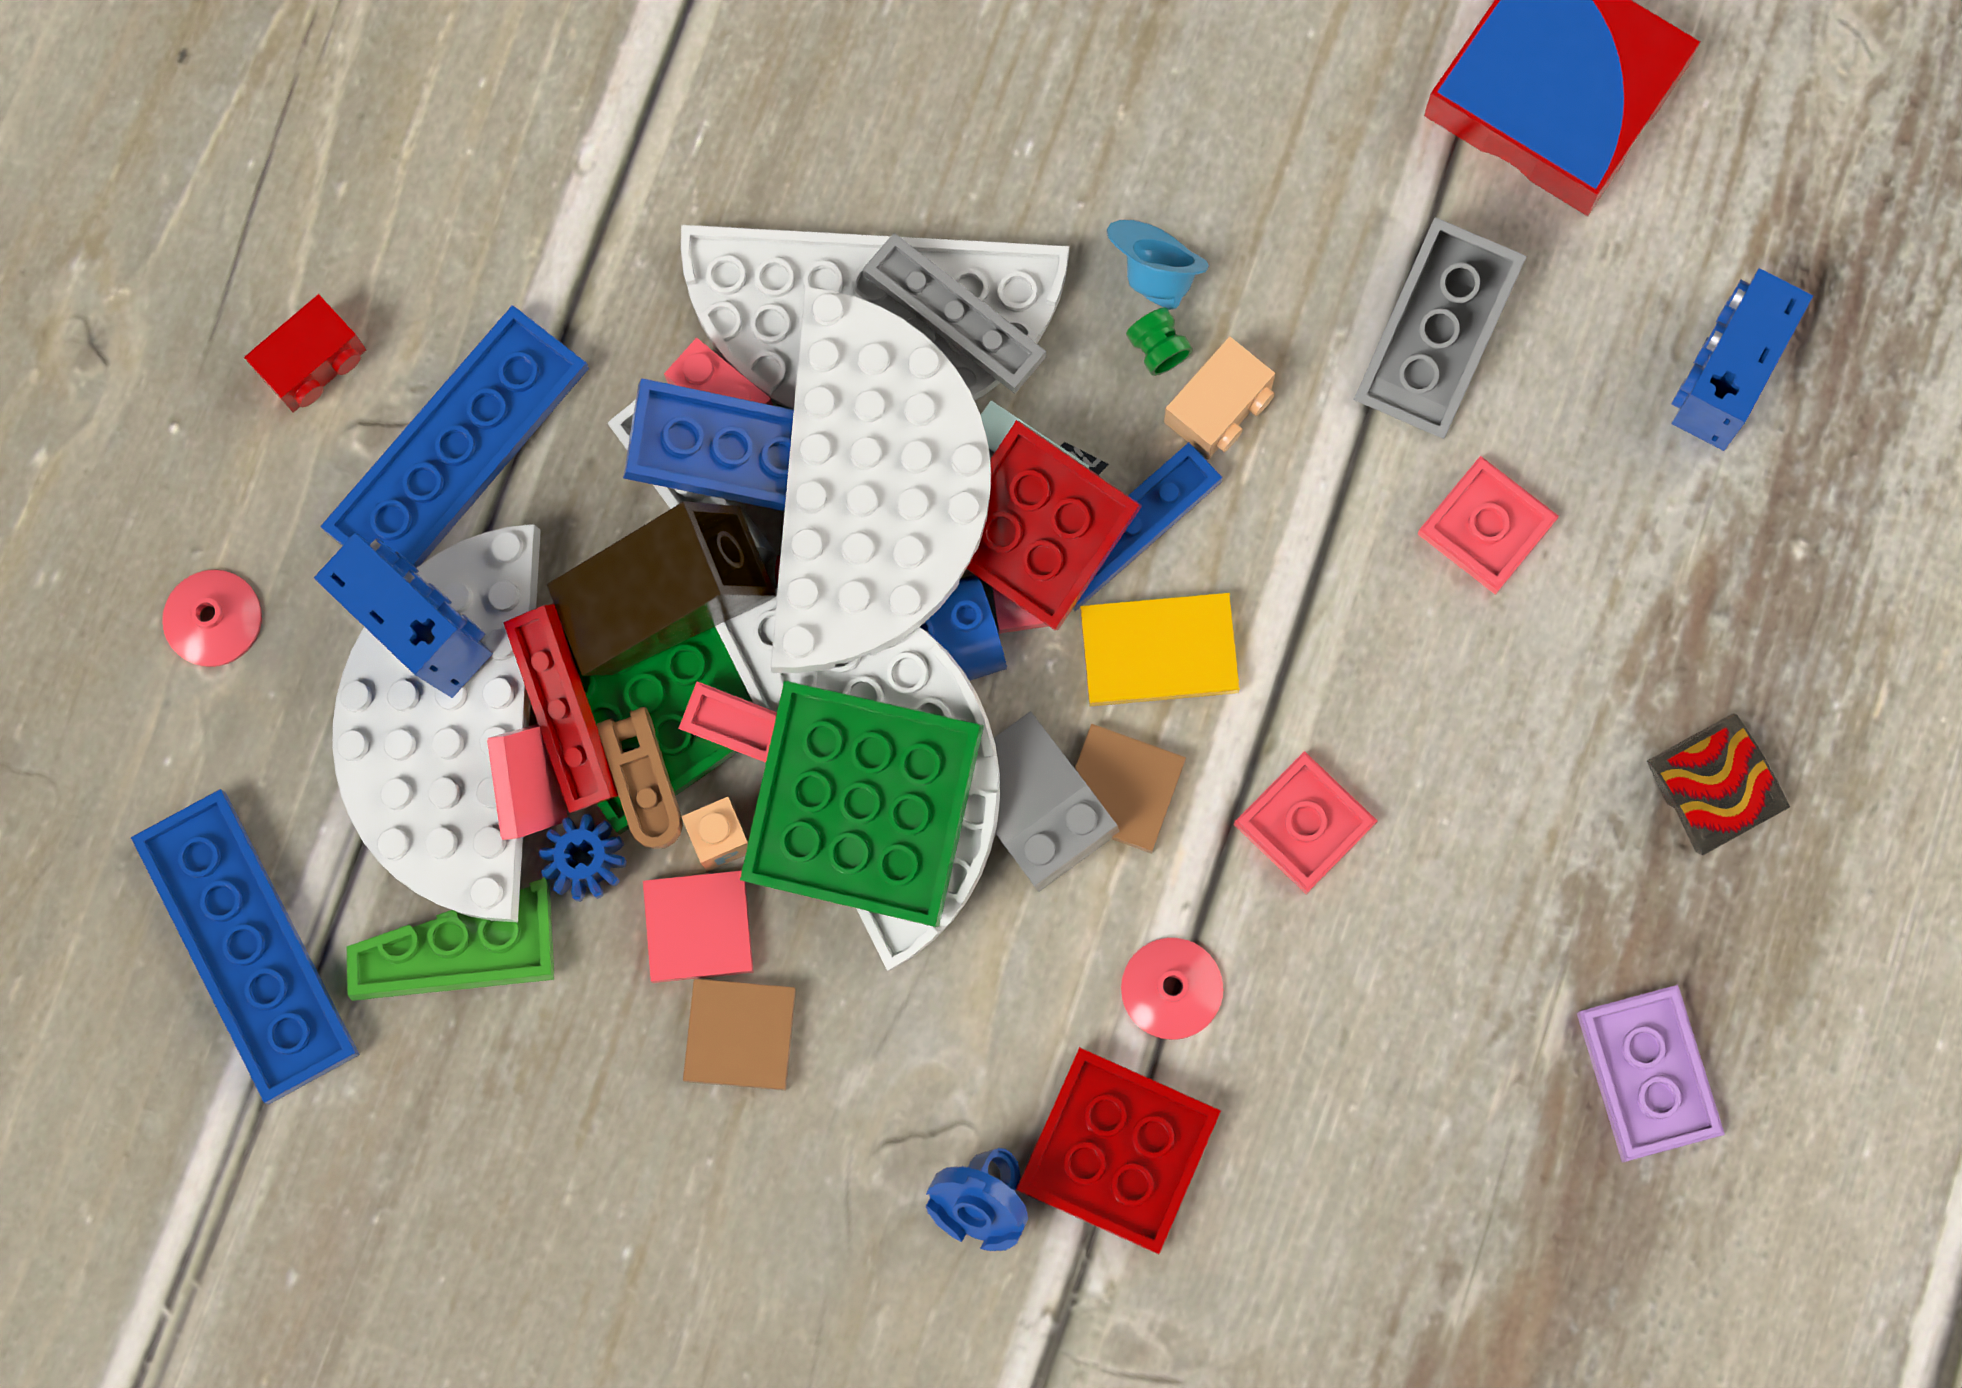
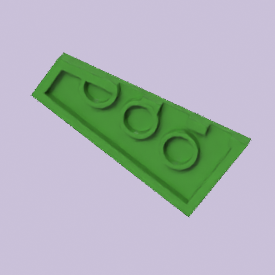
[346,878,554,1001]

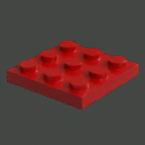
[966,420,1142,630]
[1016,1047,1221,1255]

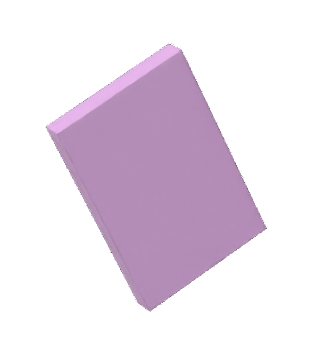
[1577,985,1725,1163]

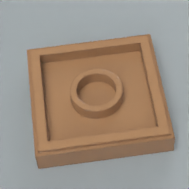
[1075,724,1186,854]
[683,979,796,1091]

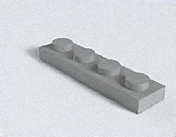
[863,233,1046,394]

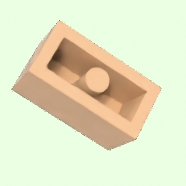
[1164,336,1275,459]

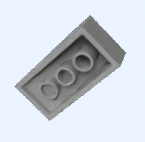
[1354,217,1527,439]

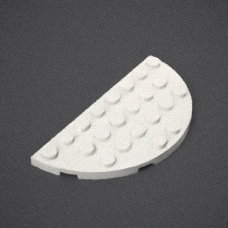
[681,225,1069,410]
[771,287,991,673]
[333,524,541,922]
[715,588,1000,971]

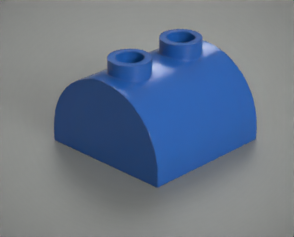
[920,574,1007,681]

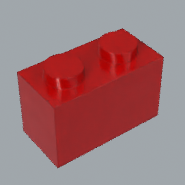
[244,294,367,413]

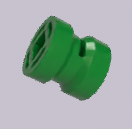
[1126,307,1193,376]

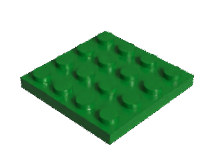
[530,627,753,835]
[740,681,984,927]

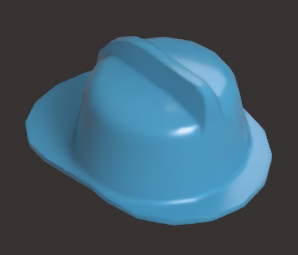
[1106,220,1209,310]

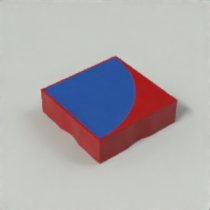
[1424,0,1701,217]

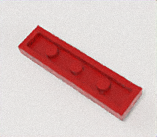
[503,604,619,813]

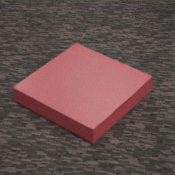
[1417,456,1559,595]
[487,724,567,840]
[1233,751,1378,895]
[643,871,754,983]

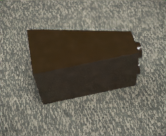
[546,501,776,676]

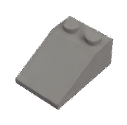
[994,711,1120,892]

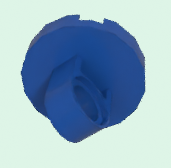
[926,1148,1028,1251]

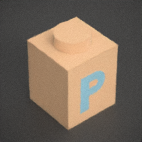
[681,797,749,872]

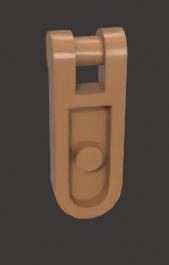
[597,707,683,850]

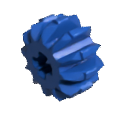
[539,814,627,902]

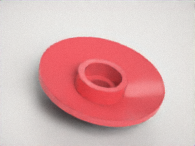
[162,570,262,667]
[1121,938,1223,1040]

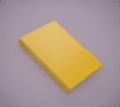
[1080,593,1240,707]

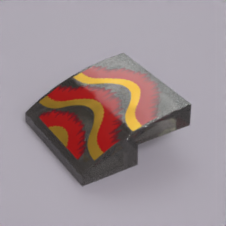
[1647,713,1790,855]

